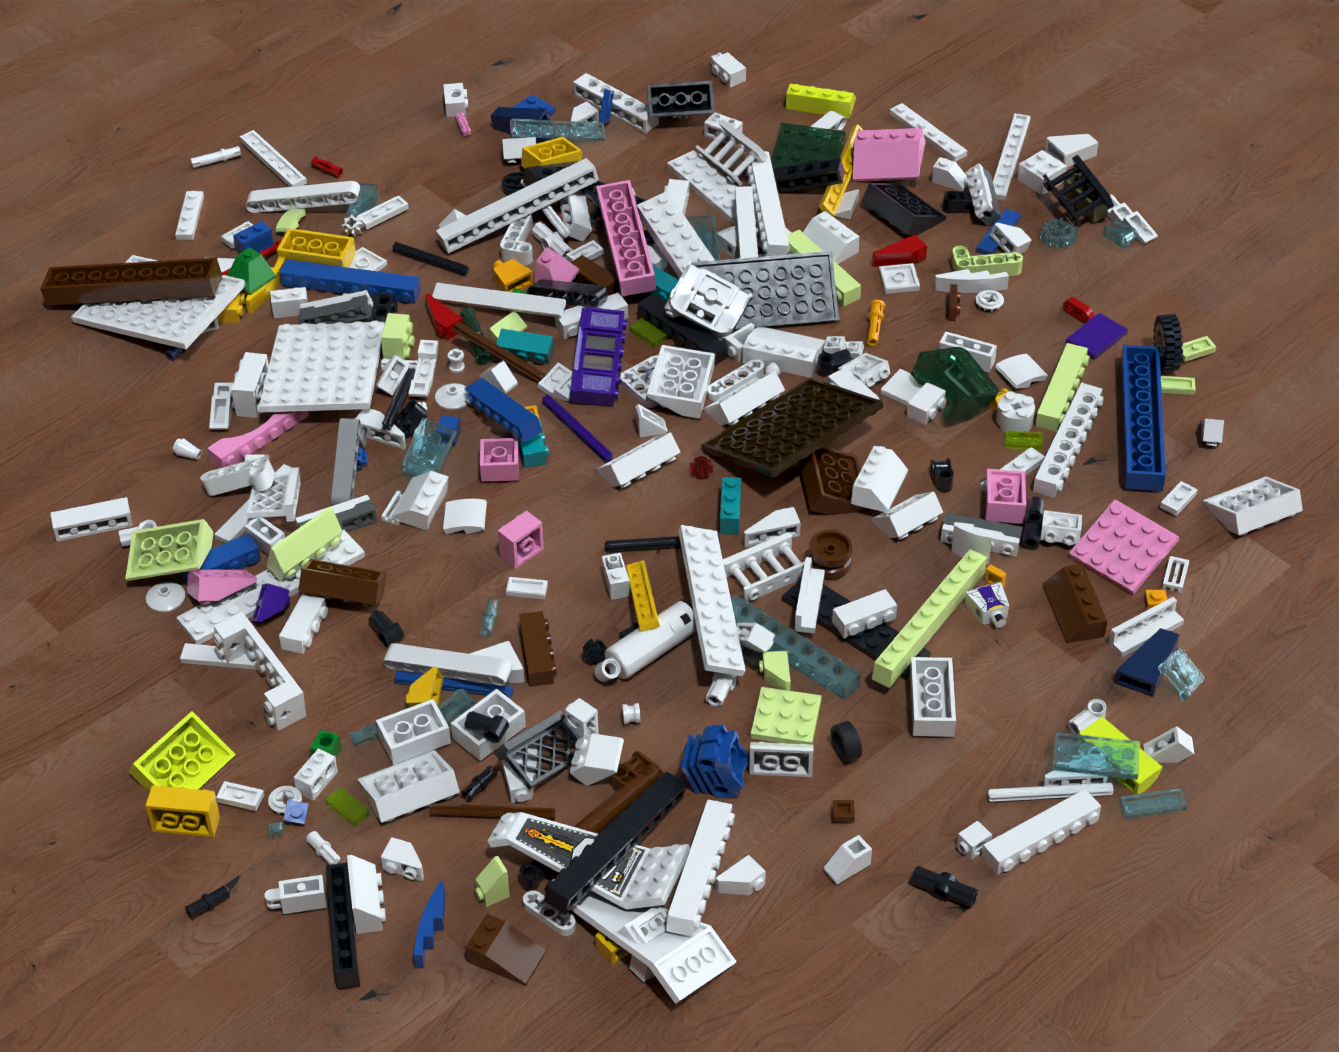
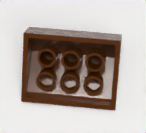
[799,446,870,515]

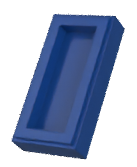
[599,89,614,123]

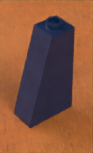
[490,107,556,143]
[1115,628,1180,697]

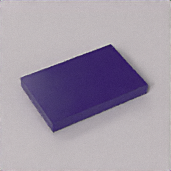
[1066,313,1128,360]

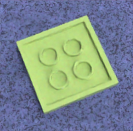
[751,687,822,745]

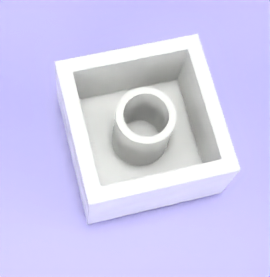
[1017,150,1067,195]

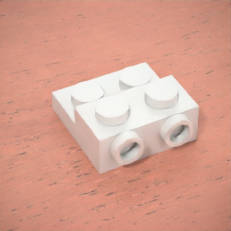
[838,353,891,388]
[1040,510,1082,545]

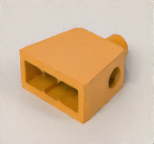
[493,259,533,292]

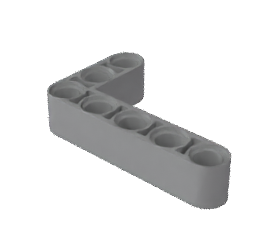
[331,418,367,506]

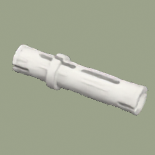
[190,146,241,169]

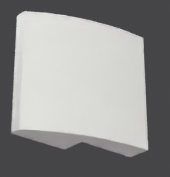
[995,354,1048,388]
[537,362,573,401]
[443,499,487,534]
[951,522,993,564]

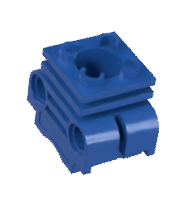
[680,724,749,798]

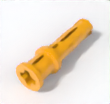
[867,300,885,347]

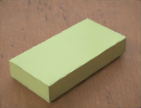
[1161,376,1196,395]

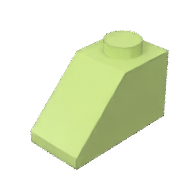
[759,651,791,691]
[474,856,510,907]

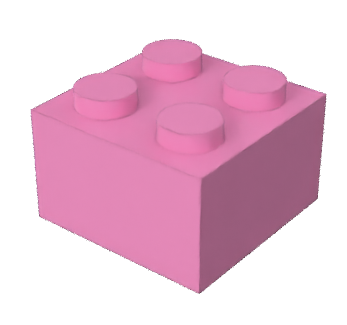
[480,438,519,482]
[498,511,544,569]

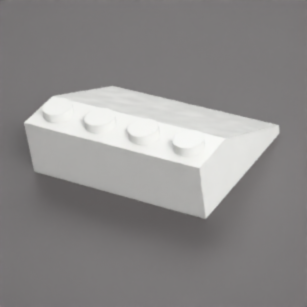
[742,327,826,378]
[647,345,715,419]
[1203,477,1303,536]
[357,750,460,823]

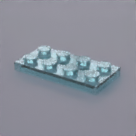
[1052,732,1140,780]

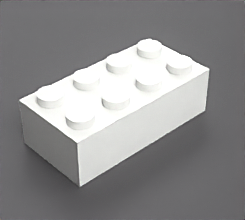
[910,657,956,737]

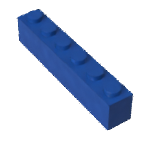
[464,378,542,442]

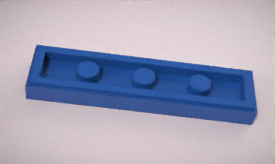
[976,209,1021,255]

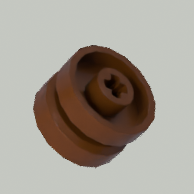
[809,530,852,580]

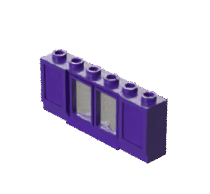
[570,307,627,407]

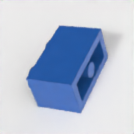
[233,221,274,254]

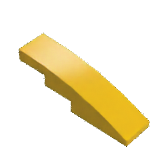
[246,256,286,314]

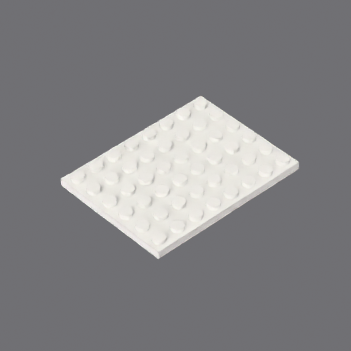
[71,255,245,349]
[259,321,385,412]

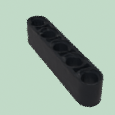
[527,279,608,307]

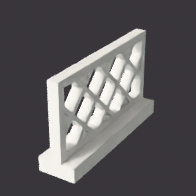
[247,467,301,522]

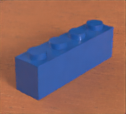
[180,533,261,586]

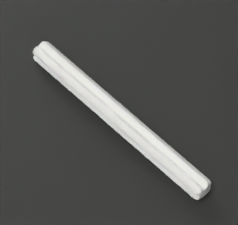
[521,180,571,238]
[988,783,1113,802]

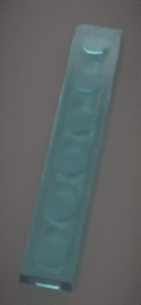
[510,119,606,141]

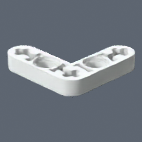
[620,355,659,408]

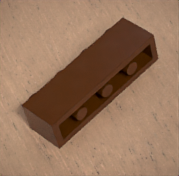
[519,611,557,687]

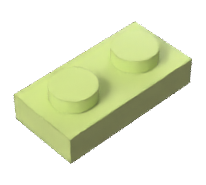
[1182,336,1216,362]

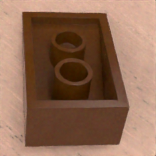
[465,914,546,986]

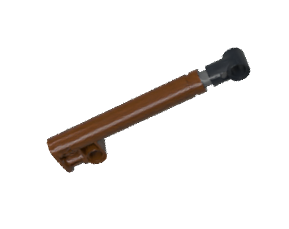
[519,751,664,891]

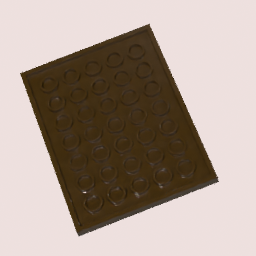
[701,377,884,478]

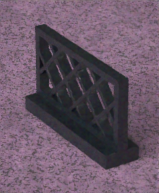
[495,710,578,789]

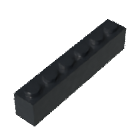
[638,294,728,366]
[326,862,360,989]

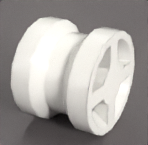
[622,703,641,725]

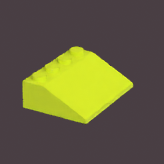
[128,711,236,791]

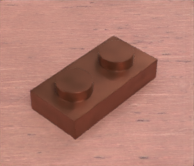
[949,284,961,321]

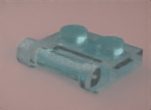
[1158,647,1205,700]

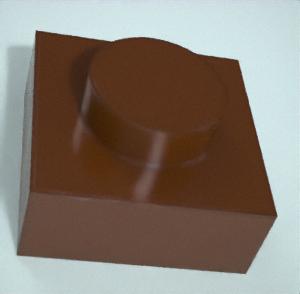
[833,800,855,822]

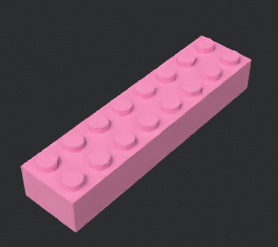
[596,180,656,296]

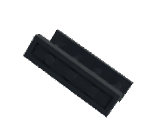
[1043,154,1114,227]

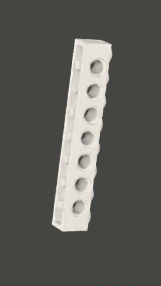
[1033,383,1104,498]

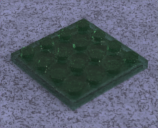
[771,122,846,175]

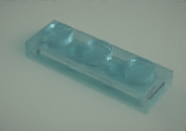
[1119,788,1188,818]

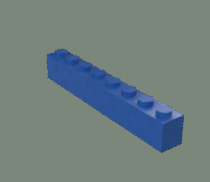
[280,259,421,304]

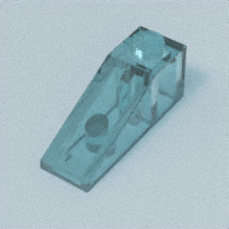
[346,183,380,218]

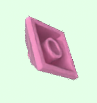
[534,247,580,283]

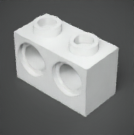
[565,698,599,740]
[294,749,338,801]

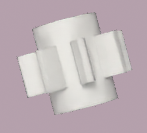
[342,215,364,237]

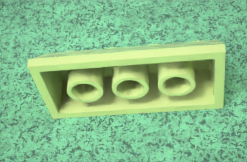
[266,506,343,582]

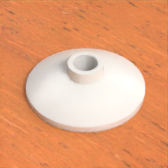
[435,383,468,410]
[146,582,185,612]

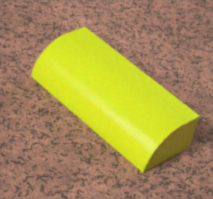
[1077,717,1163,797]

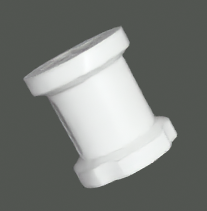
[448,349,465,373]

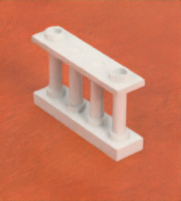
[695,119,768,186]
[723,532,812,603]

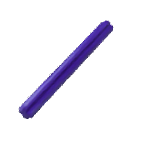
[542,394,613,462]

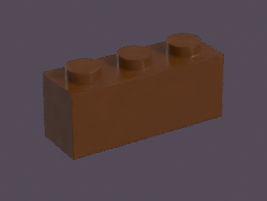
[571,255,619,296]

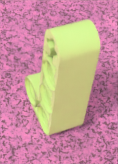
[951,246,1023,276]

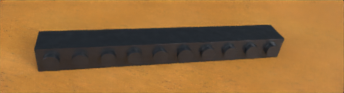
[544,771,687,915]

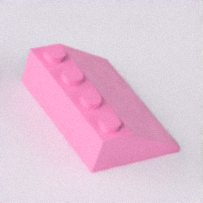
[853,128,925,182]

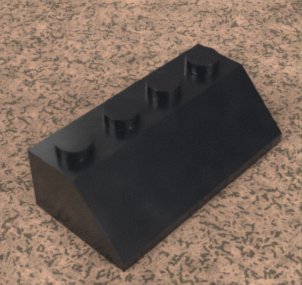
[646,81,715,118]

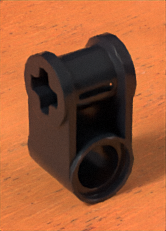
[942,191,974,214]
[394,400,428,436]
[930,458,954,493]

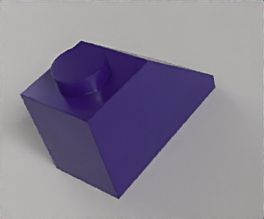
[252,583,290,623]

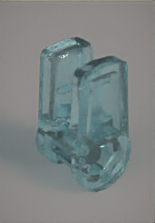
[1103,220,1139,248]
[437,689,477,727]

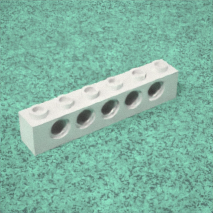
[573,73,659,133]

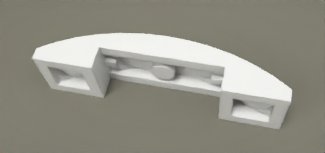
[409,340,439,397]

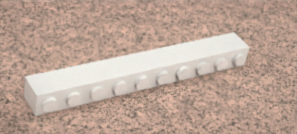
[745,151,789,256]
[436,158,599,253]

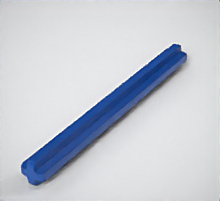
[394,671,513,698]

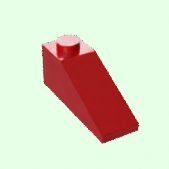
[872,235,927,268]
[425,293,463,341]

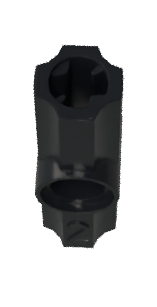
[1022,496,1044,549]
[911,866,978,908]

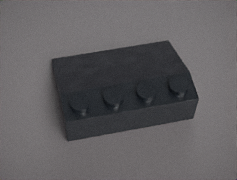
[861,183,947,236]

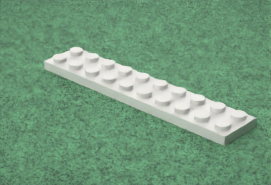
[667,150,791,249]
[678,525,746,676]
[176,530,365,645]

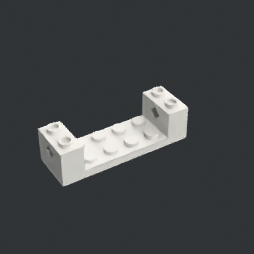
[213,611,306,731]

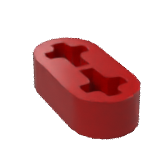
[1063,297,1094,323]

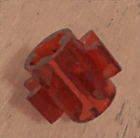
[690,456,713,479]

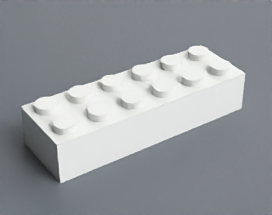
[637,191,714,278]

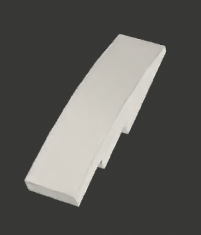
[1107,194,1158,244]
[934,269,1009,293]

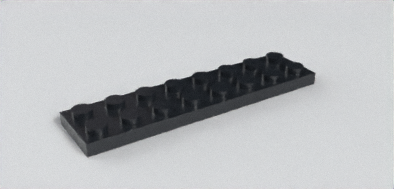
[782,579,931,680]

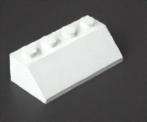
[703,371,785,426]
[596,432,681,488]
[851,446,908,513]

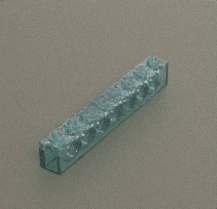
[731,595,861,700]

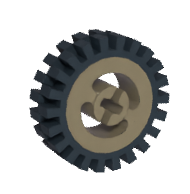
[1153,314,1183,371]

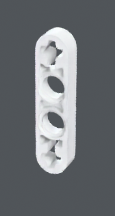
[707,359,764,401]

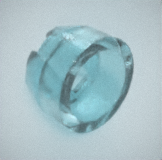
[267,822,285,838]

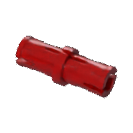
[311,156,344,178]

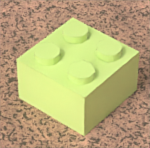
[381,313,414,360]

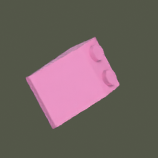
[985,469,1026,524]
[187,570,257,604]

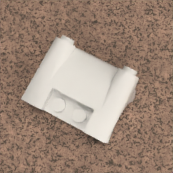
[664,261,752,342]

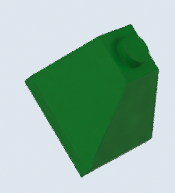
[227,247,276,295]

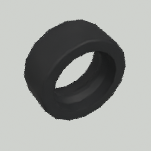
[830,721,862,763]

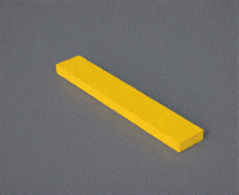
[626,561,660,632]

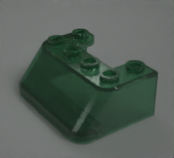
[911,347,999,422]

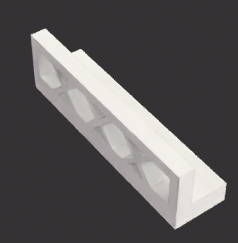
[795,557,825,633]
[1109,597,1184,658]

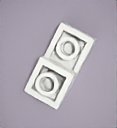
[823,336,864,358]

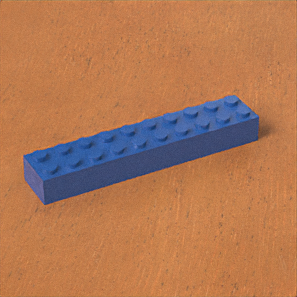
[1120,345,1166,491]

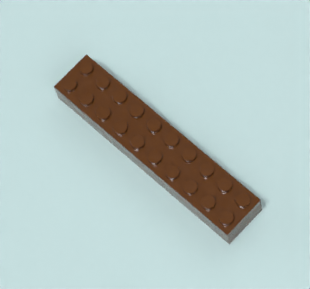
[40,258,222,305]

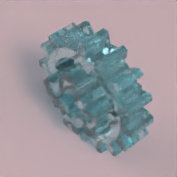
[1040,218,1078,248]

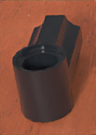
[816,349,852,377]
[368,610,404,647]
[464,711,509,743]

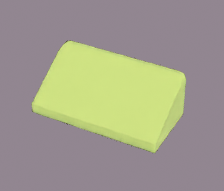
[490,311,528,342]

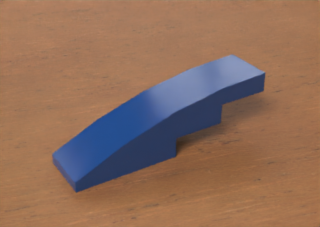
[413,882,446,968]

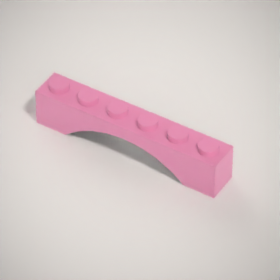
[207,411,309,468]

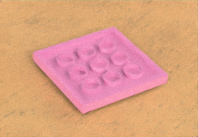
[1069,499,1179,595]

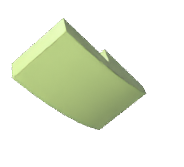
[275,209,306,234]

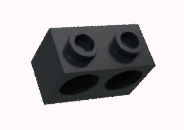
[367,293,398,322]

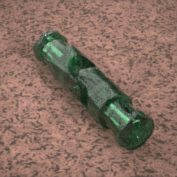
[460,307,491,365]

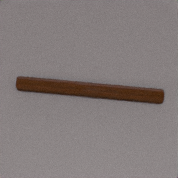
[453,321,545,382]
[430,803,556,821]

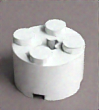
[996,391,1035,435]

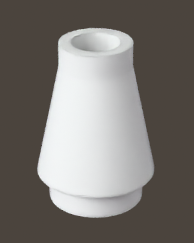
[173,439,202,460]

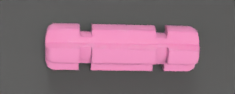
[455,112,471,137]

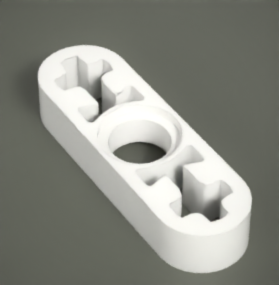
[523,891,576,936]

